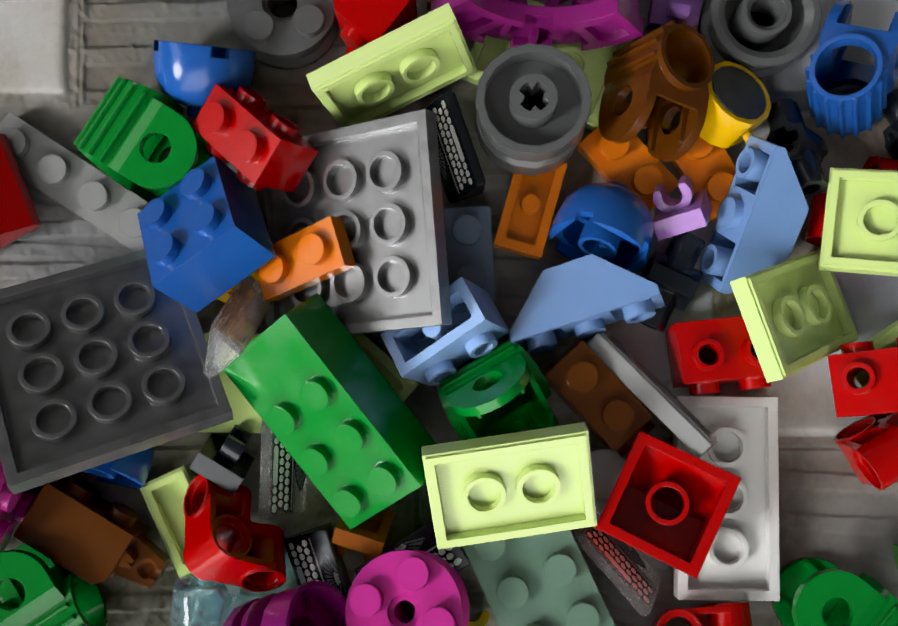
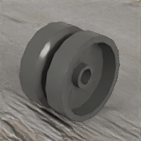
[475,43,592,176]

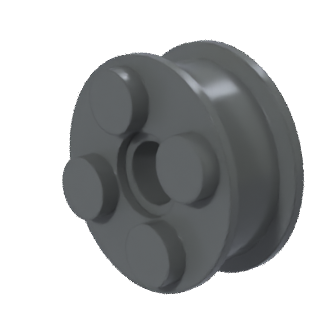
[227,0,340,70]
[699,0,822,79]

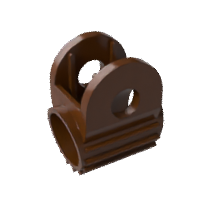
[598,20,715,162]

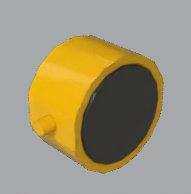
[699,61,771,148]

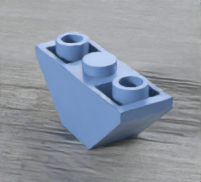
[699,135,809,294]
[509,254,665,354]

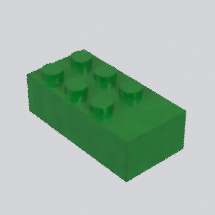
[221,292,436,530]

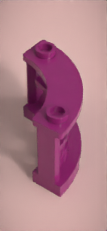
[430,0,644,51]

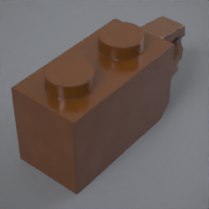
[542,340,656,457]
[13,476,171,589]

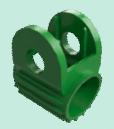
[73,77,213,197]
[438,341,558,440]
[0,543,109,626]
[771,557,898,626]

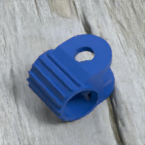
[805,0,898,139]

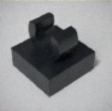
[189,425,254,494]

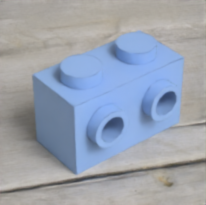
[380,277,510,386]

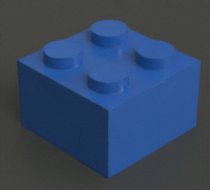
[137,156,276,313]

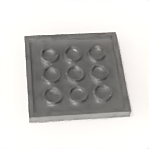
[258,109,452,335]
[0,249,233,495]

